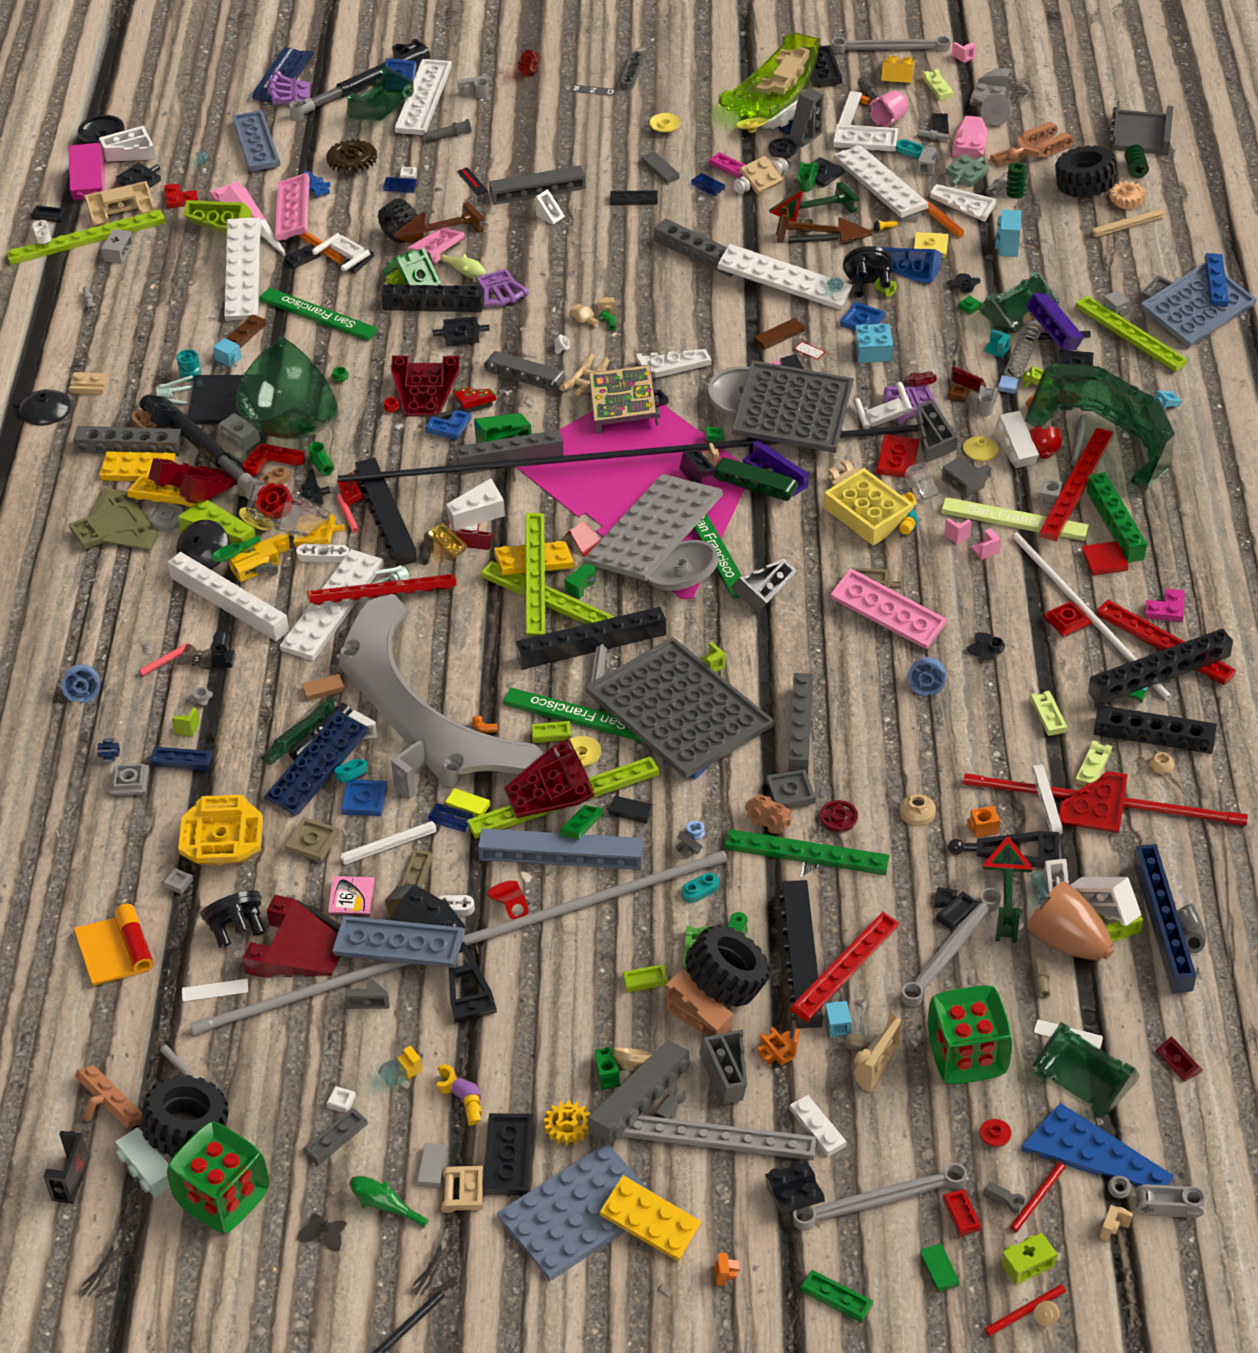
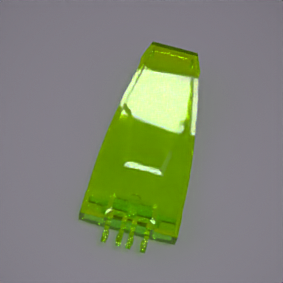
[719,32,820,119]

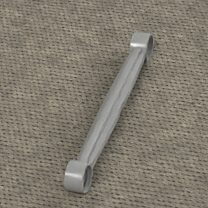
[831,36,951,53]
[901,888,1001,1007]
[793,1163,967,1231]

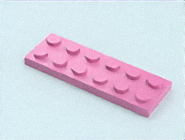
[275,173,310,241]
[830,568,947,650]

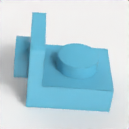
[1150,390,1182,414]

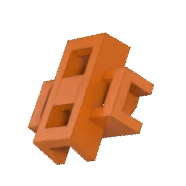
[757,1027,800,1066]

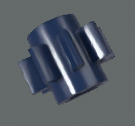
[97,738,120,762]

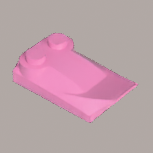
[952,116,988,159]
[408,228,467,265]

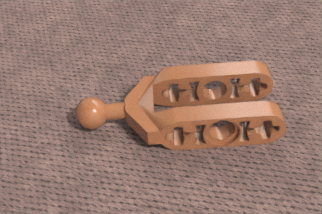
[1006,122,1074,160]

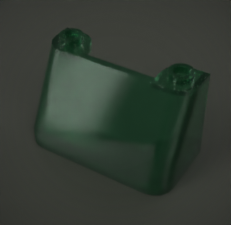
[347,66,414,121]
[978,270,1061,334]
[1032,1022,1140,1117]

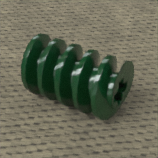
[1124,144,1149,178]
[1006,162,1028,199]

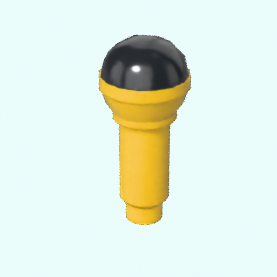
[873,220,898,232]

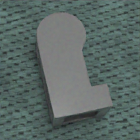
[917,147,937,175]

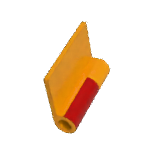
[74,904,154,986]

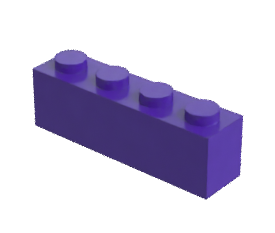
[1025,293,1084,350]

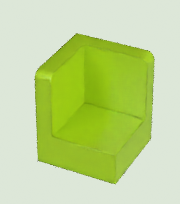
[699,642,726,672]
[172,708,200,737]

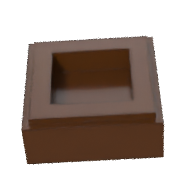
[948,384,969,403]

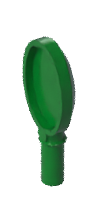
[212,535,261,562]

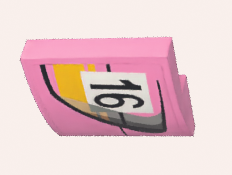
[328,876,375,916]

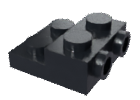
[765,1161,825,1214]

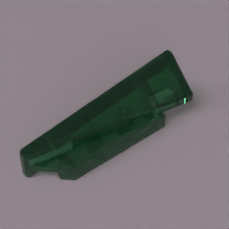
[261,695,336,765]

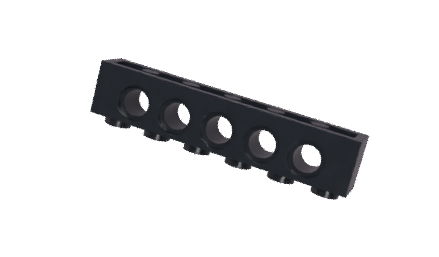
[381,284,483,312]
[1093,705,1217,754]

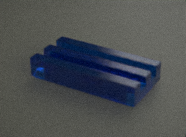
[691,173,725,196]
[383,177,417,193]
[428,803,473,832]

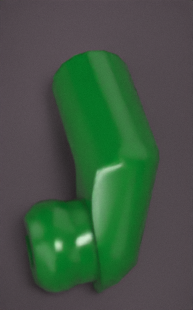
[598,311,617,331]

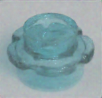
[196,150,208,165]
[827,277,844,292]

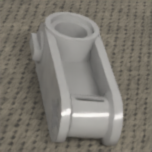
[1135,1184,1206,1218]

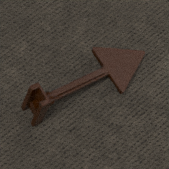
[393,202,485,244]
[776,206,873,243]

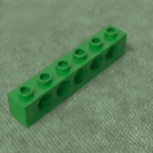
[1086,472,1147,563]

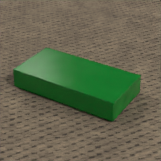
[920,1243,960,1293]

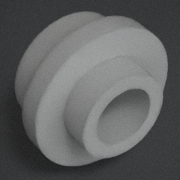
[1108,1176,1131,1199]

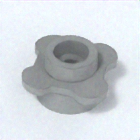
[190,687,213,706]

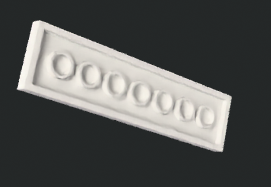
[395,59,452,135]
[834,146,928,218]
[225,217,261,321]
[717,244,853,310]
[280,549,384,661]

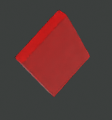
[876,435,919,479]

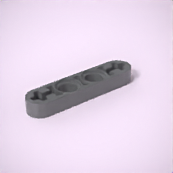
[621,51,643,90]

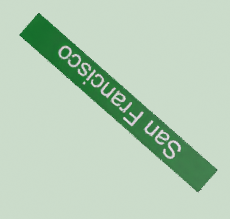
[259,288,378,341]
[693,513,742,600]
[503,687,643,742]

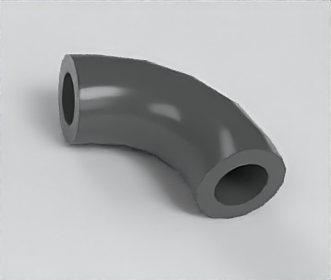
[1177,903,1206,953]

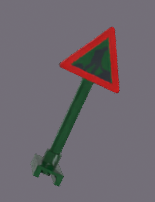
[769,182,859,222]
[983,837,1033,943]

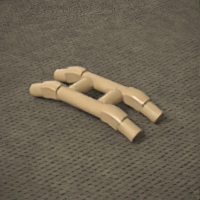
[560,353,610,396]

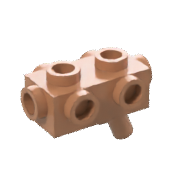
[745,795,792,834]

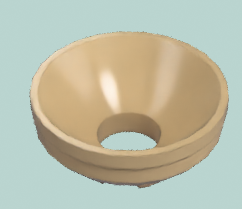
[899,794,936,826]
[613,1047,652,1071]

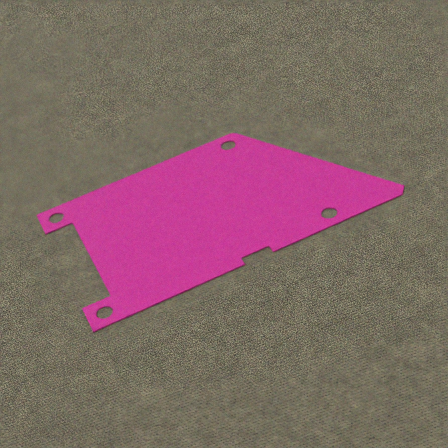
[516,405,745,599]

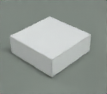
[399,167,417,181]
[326,1086,356,1113]

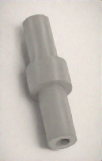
[917,129,949,141]
[82,286,94,311]

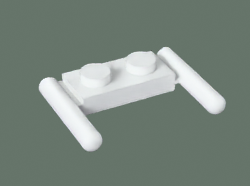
[312,233,370,271]
[854,382,913,429]

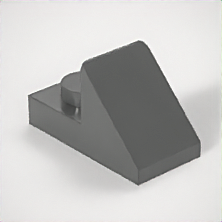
[345,976,390,1009]

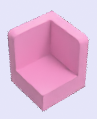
[952,42,976,63]
[944,518,972,544]
[972,528,1001,560]

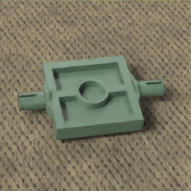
[945,154,989,187]

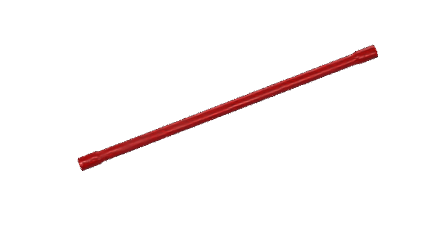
[963,773,1248,826]

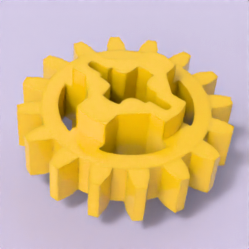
[544,1100,591,1146]

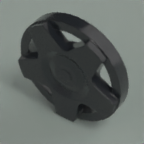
[768,138,797,159]

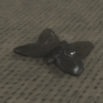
[174,644,212,670]
[297,1213,347,1251]

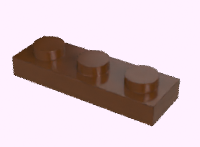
[226,315,267,348]

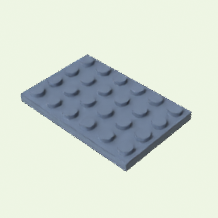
[1140,263,1257,347]
[497,1143,650,1281]

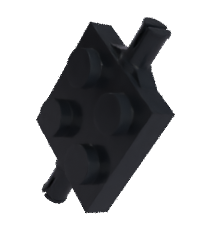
[116,162,161,188]
[432,316,490,346]

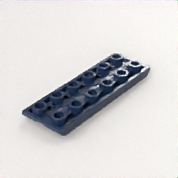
[252,47,314,102]
[264,710,369,816]

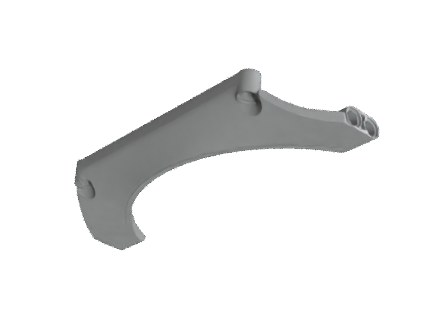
[338,594,543,787]

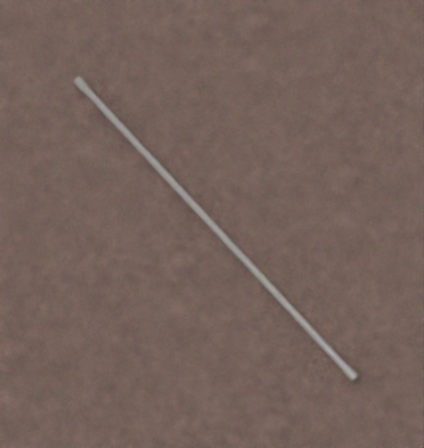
[190,850,727,1036]

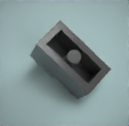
[942,457,992,498]

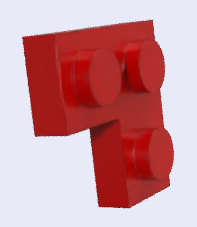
[164,183,198,209]

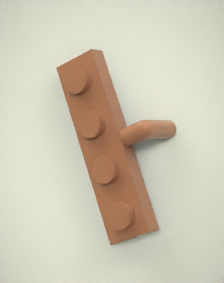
[75,1065,142,1129]

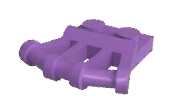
[268,71,310,105]
[476,268,529,308]
[883,385,937,424]

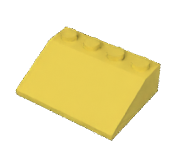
[824,468,914,546]

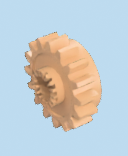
[1109,181,1146,209]

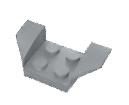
[970,68,1010,107]

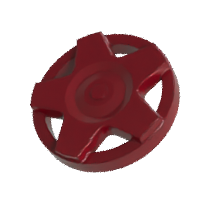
[904,371,937,386]
[820,800,858,832]

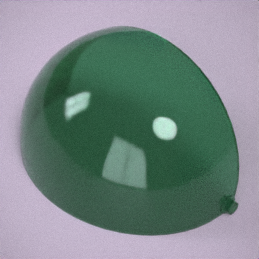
[236,337,338,440]

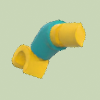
[899,492,919,535]

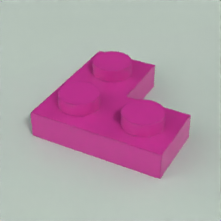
[1145,589,1184,622]

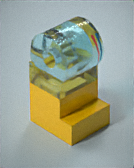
[378,1045,423,1087]

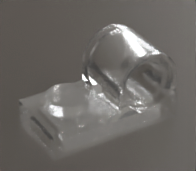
[904,462,939,501]

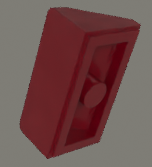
[951,366,986,392]
[454,529,494,550]
[1155,1036,1203,1082]

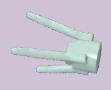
[156,376,193,405]
[373,565,409,583]

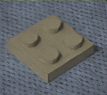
[284,817,340,862]

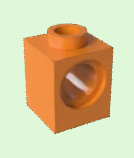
[967,806,1000,838]

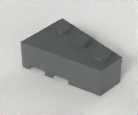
[789,88,824,147]
[916,399,958,463]
[730,558,797,613]
[699,1029,747,1105]

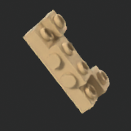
[756,48,809,95]
[84,181,156,226]

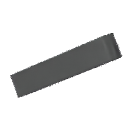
[484,351,566,391]

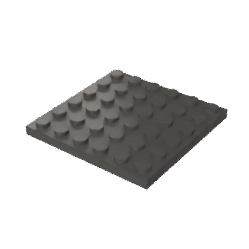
[732,360,854,453]

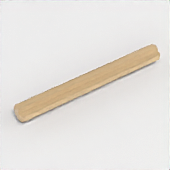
[1092,209,1165,237]

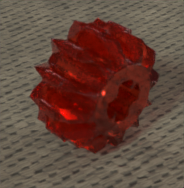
[517,50,541,76]

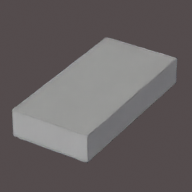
[418,1143,447,1187]

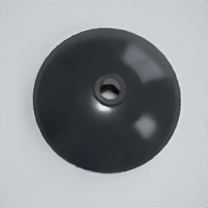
[78,115,125,144]
[19,389,71,426]
[176,520,229,570]

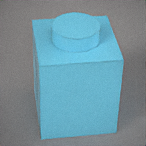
[213,338,241,367]
[825,1001,852,1037]

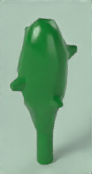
[349,1176,429,1228]

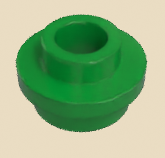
[332,367,349,382]

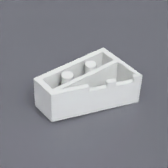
[99,126,155,162]
[993,411,1039,468]
[447,478,505,531]
[1071,877,1141,926]

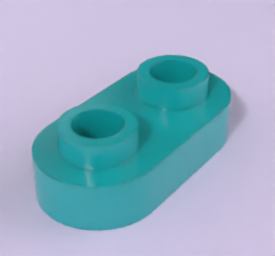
[896,139,925,159]
[335,759,367,783]
[682,873,719,903]

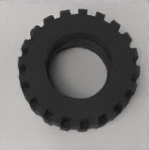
[1055,145,1118,198]
[685,925,770,1007]
[140,1075,229,1158]

